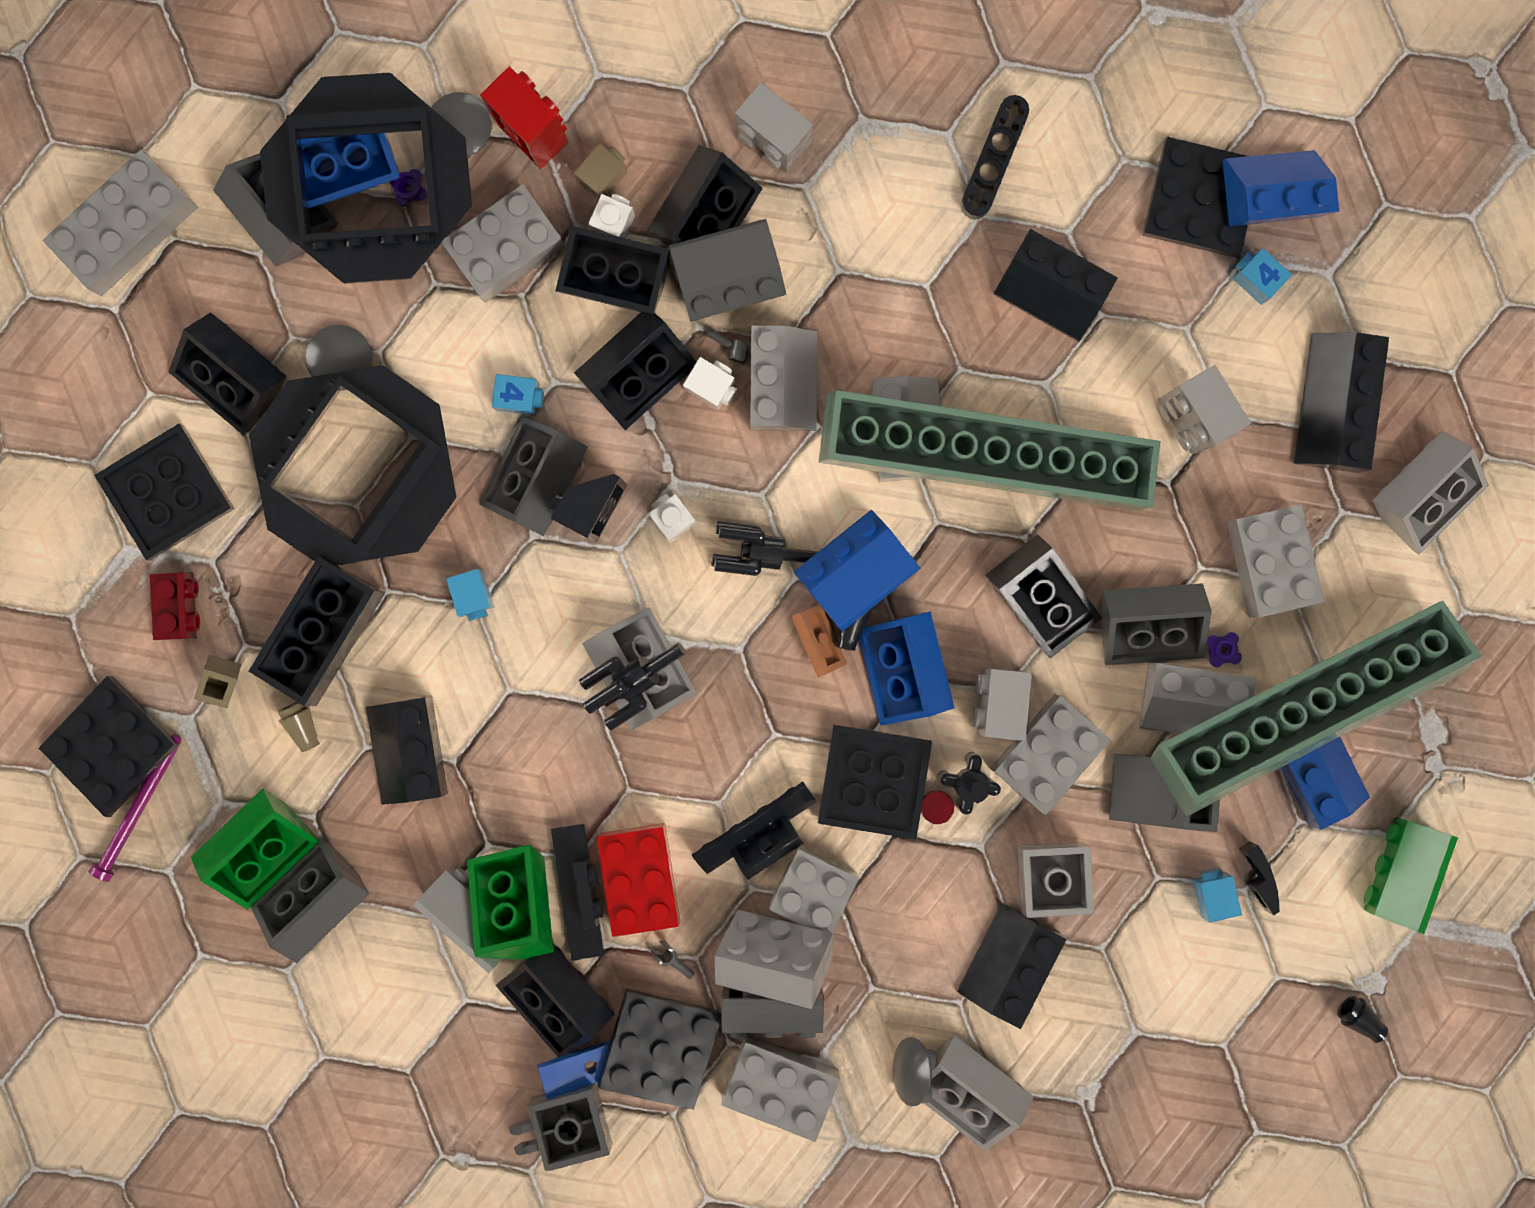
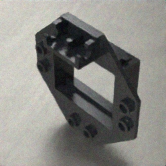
[260,73,472,284]
[249,365,457,565]

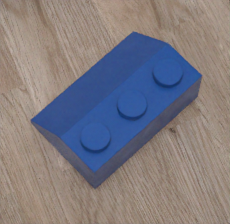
[301,133,401,209]
[1222,150,1339,227]
[794,509,921,632]
[859,611,955,725]
[1281,737,1370,830]

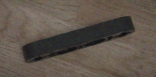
[961,95,1030,220]

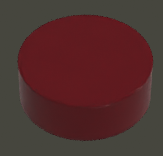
[921,790,954,824]

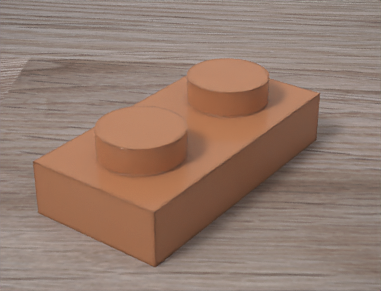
[791,605,847,677]

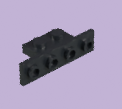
[692,781,817,880]
[551,823,605,961]

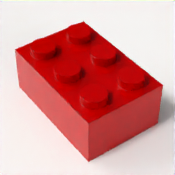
[480,66,569,170]
[597,823,681,937]

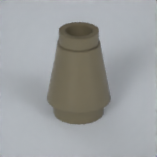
[278,702,320,752]

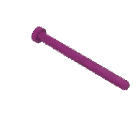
[88,734,181,882]

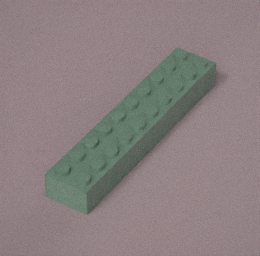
[818,390,1161,510]
[1150,600,1482,817]

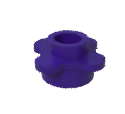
[390,169,427,206]
[1206,632,1242,667]

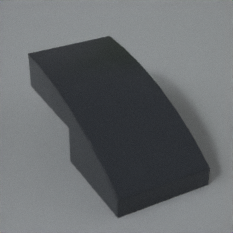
[1239,841,1280,915]

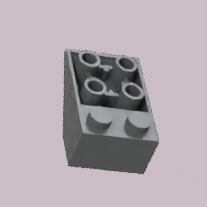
[1109,754,1220,832]

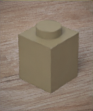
[574,143,627,199]
[194,655,242,708]

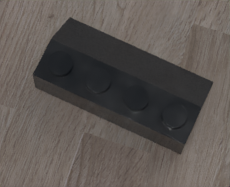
[1294,332,1389,473]
[248,556,385,706]

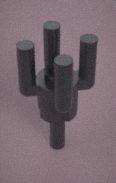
[711,521,818,576]
[579,643,686,731]
[937,752,1001,815]

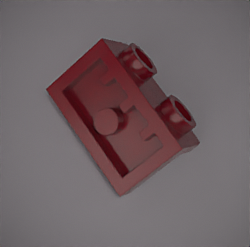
[149,572,200,640]

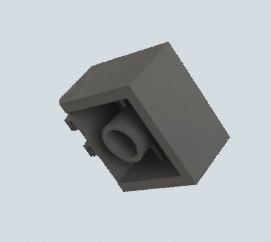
[509,1083,613,1171]

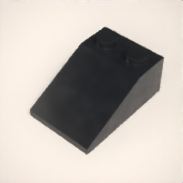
[985,534,1102,658]

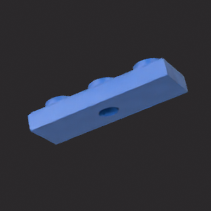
[537,1040,610,1099]

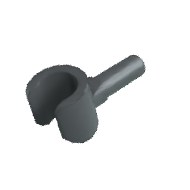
[707,328,749,364]
[651,940,694,979]

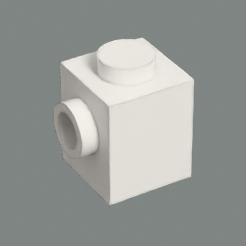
[588,194,635,238]
[683,357,737,410]
[649,494,697,543]

